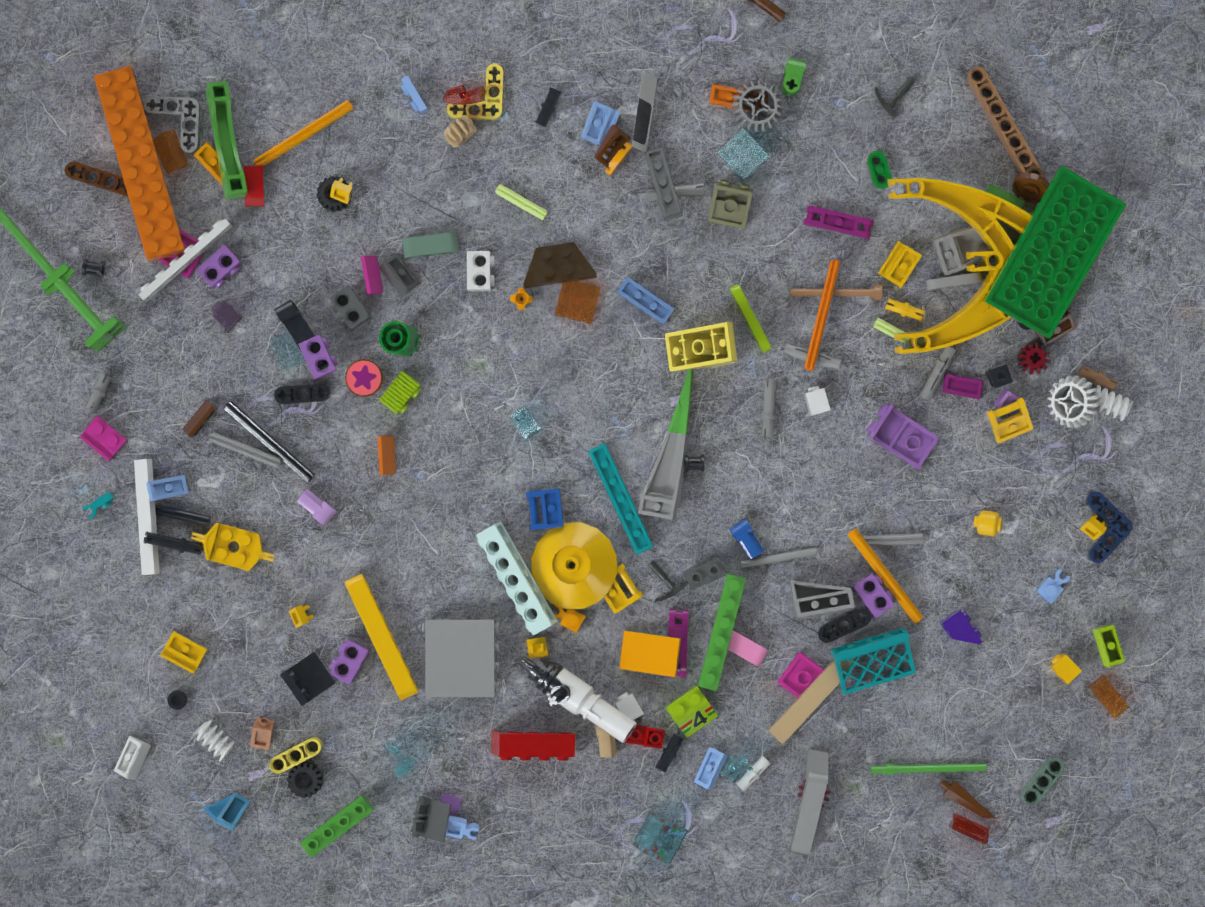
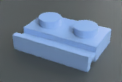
[580,101,620,145]

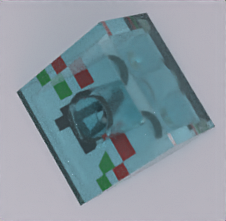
[632,811,688,864]

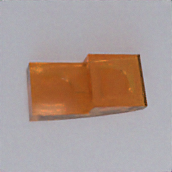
[1088,675,1129,719]

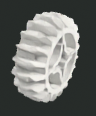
[1047,376,1099,428]

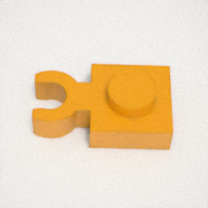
[554,605,586,633]

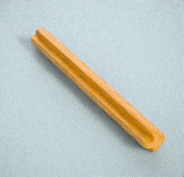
[253,100,353,167]
[847,528,923,623]

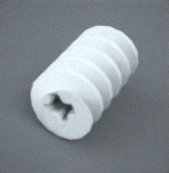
[1093,385,1133,422]
[192,720,234,762]

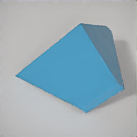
[203,792,250,830]

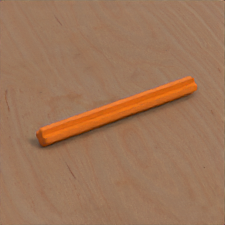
[804,260,840,371]

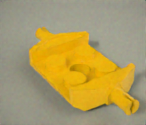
[191,523,276,572]

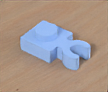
[1036,569,1070,604]
[446,815,479,839]

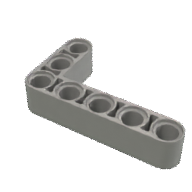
[790,749,828,854]

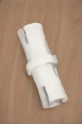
[736,755,771,792]

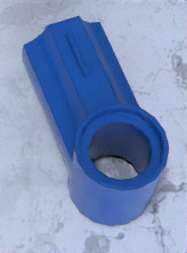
[729,519,764,559]

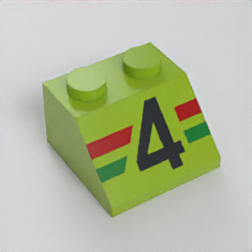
[665,684,718,738]

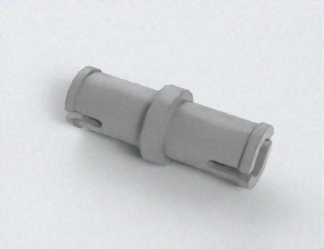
[85,373,112,413]

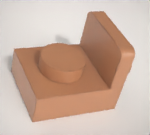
[250,718,275,750]

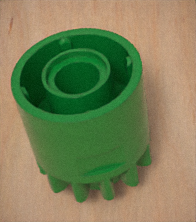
[379,321,422,358]

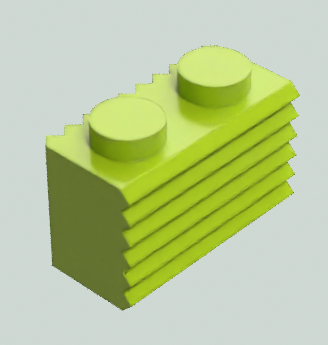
[379,370,422,415]
[1092,624,1125,667]

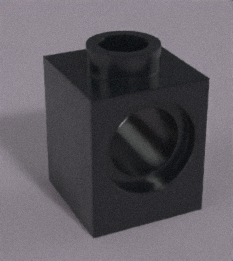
[985,364,1013,390]

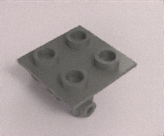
[410,796,451,843]

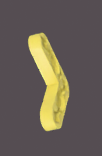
[447,64,504,120]

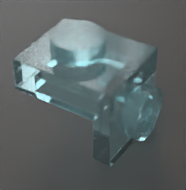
[510,407,541,441]
[719,755,754,783]

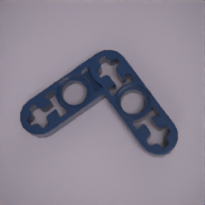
[1085,492,1133,563]

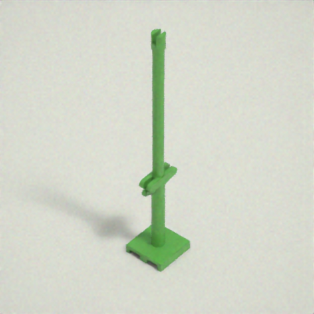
[0,207,127,352]

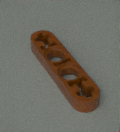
[65,162,128,197]

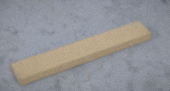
[768,658,861,744]

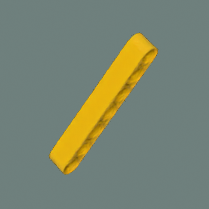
[344,573,419,701]

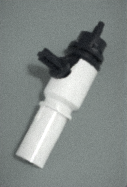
[521,657,637,743]

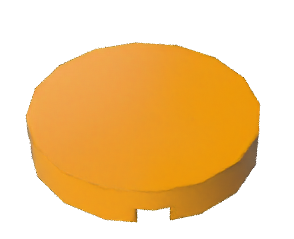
[605,142,633,176]

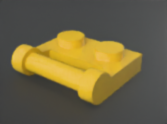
[986,397,1034,444]
[604,564,644,614]

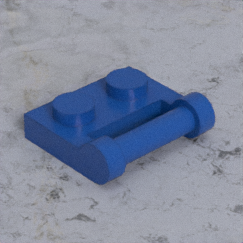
[526,488,564,530]

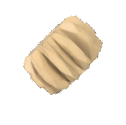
[444,116,477,148]

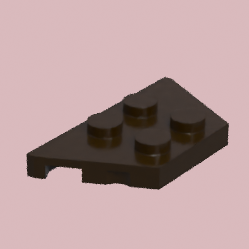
[523,242,597,289]

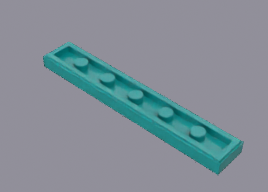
[588,443,654,555]

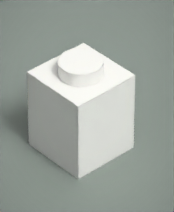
[804,386,830,416]
[615,692,644,720]

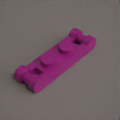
[803,206,874,240]
[667,608,689,678]

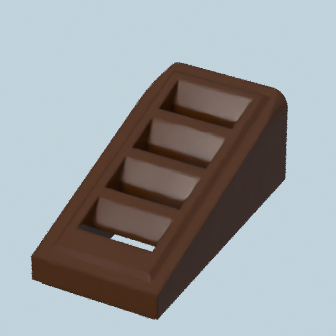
[594,124,631,168]

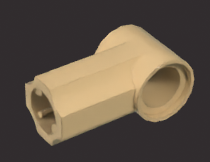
[596,725,617,758]

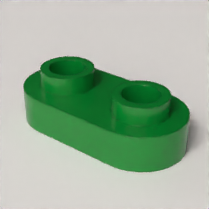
[867,151,892,189]

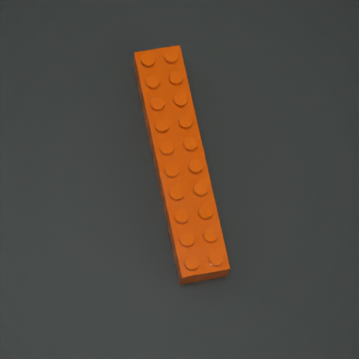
[94,66,185,263]

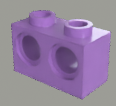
[196,244,243,289]
[298,334,338,380]
[852,573,895,618]
[329,639,370,685]

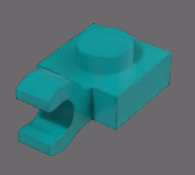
[82,492,116,519]

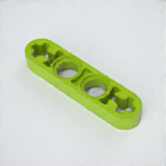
[729,283,772,354]

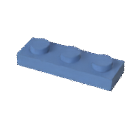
[616,276,675,325]

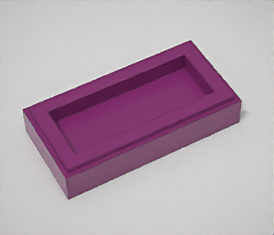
[942,373,983,400]

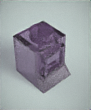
[212,300,243,333]

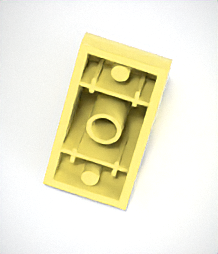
[665,322,738,372]

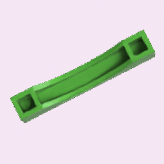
[205,81,247,200]
[698,574,746,691]

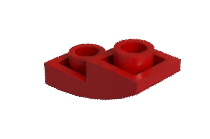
[244,165,265,207]
[624,725,665,749]

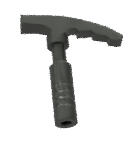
[874,77,915,119]
[647,560,688,602]

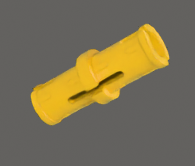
[885,298,925,322]

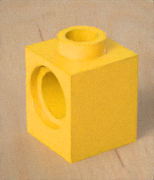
[1049,653,1082,684]

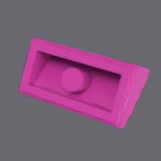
[361,256,383,296]

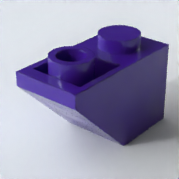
[939,610,982,644]

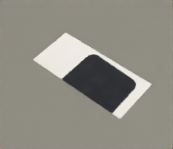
[632,71,657,152]

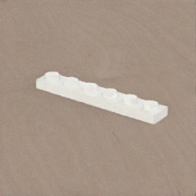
[138,218,233,302]

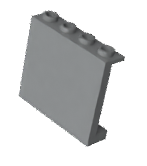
[425,619,500,697]

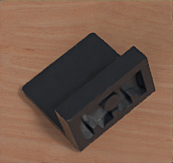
[280,652,335,706]

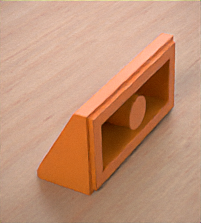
[378,436,396,475]

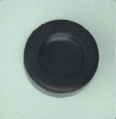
[167,690,188,710]

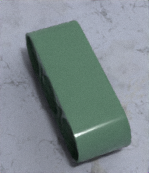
[402,232,459,259]
[1020,756,1065,806]

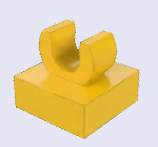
[330,178,353,204]
[1080,514,1107,541]
[289,605,314,628]
[526,636,548,659]

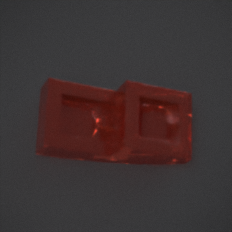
[442,85,487,105]

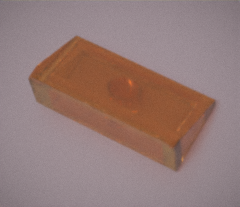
[153,130,188,174]

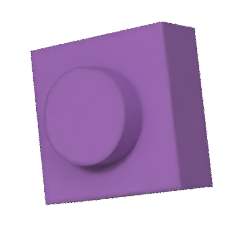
[994,388,1019,415]
[440,793,462,817]

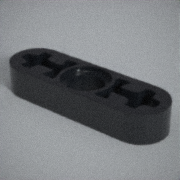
[274,384,331,404]
[818,609,871,643]

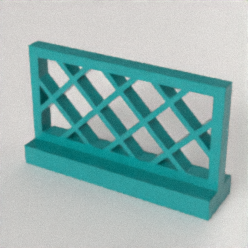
[830,627,916,695]

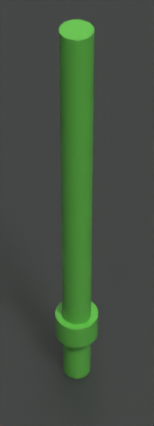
[870,763,986,775]

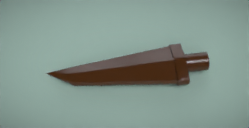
[939,779,997,819]

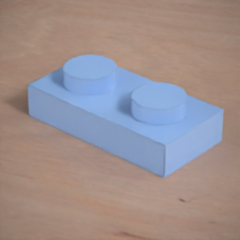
[400,76,428,115]
[146,475,189,502]
[694,747,728,791]

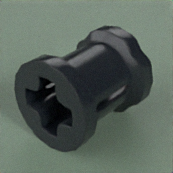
[82,259,105,278]
[685,455,705,472]

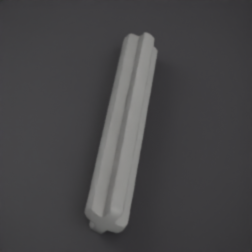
[209,432,282,468]
[848,533,924,547]

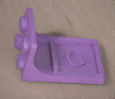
[866,403,939,470]

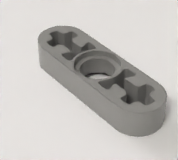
[926,272,982,291]

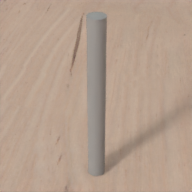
[740,547,817,568]

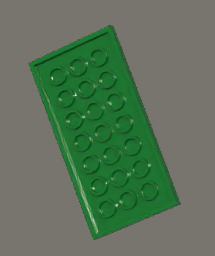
[983,166,1127,339]

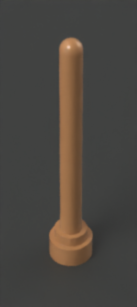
[790,285,882,300]

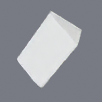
[114,736,151,780]

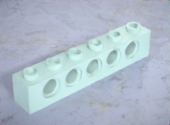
[476,521,558,635]

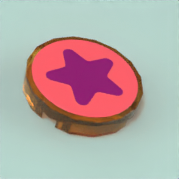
[345,359,383,397]

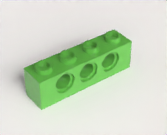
[300,793,375,858]

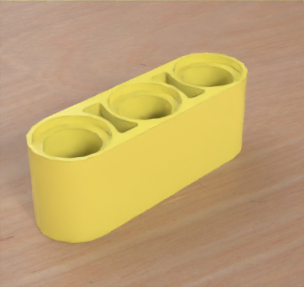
[269,737,323,774]

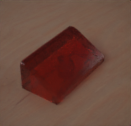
[949,814,989,844]

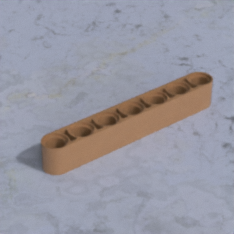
[967,67,1043,177]

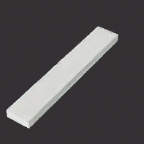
[134,459,160,575]

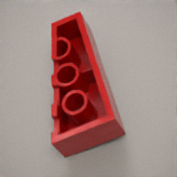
[491,730,575,761]

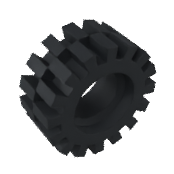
[316,176,352,212]
[287,762,323,798]

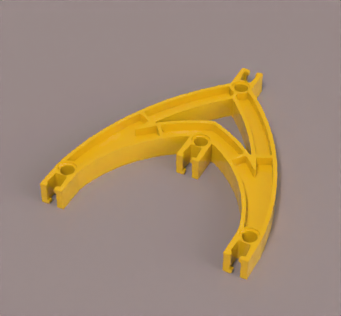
[888,178,1032,354]

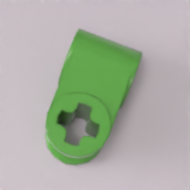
[782,58,807,97]

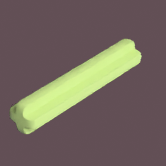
[495,184,548,220]
[873,318,924,353]

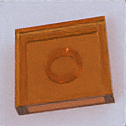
[554,281,601,325]

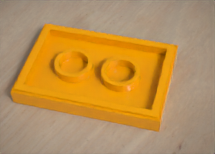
[619,631,681,677]

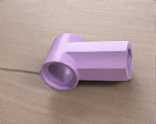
[297,489,337,526]

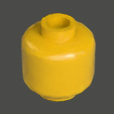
[973,510,1003,537]

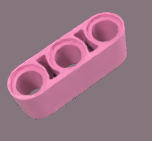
[728,630,769,667]

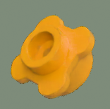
[510,287,533,311]

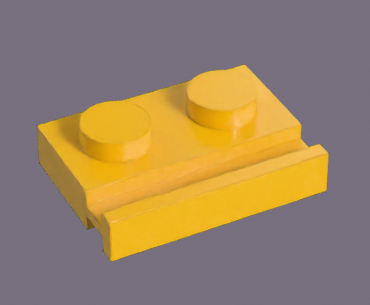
[877,241,922,288]
[160,631,208,674]

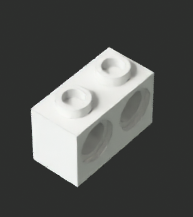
[467,251,495,291]

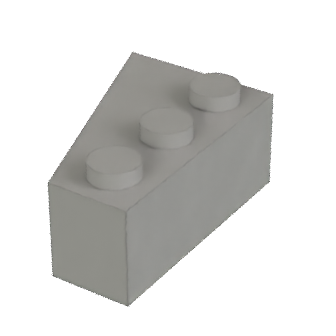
[789,580,855,620]

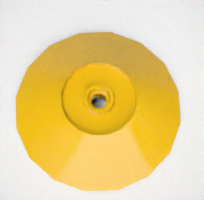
[531,522,617,609]

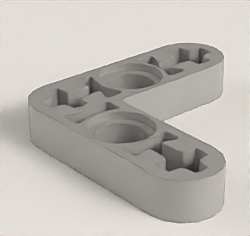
[144,96,200,154]

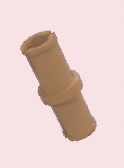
[1077,365,1118,391]

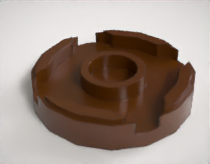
[1012,173,1049,203]

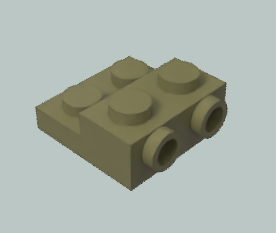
[707,179,753,229]

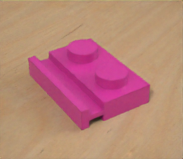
[79,416,127,461]

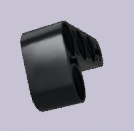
[274,299,329,371]

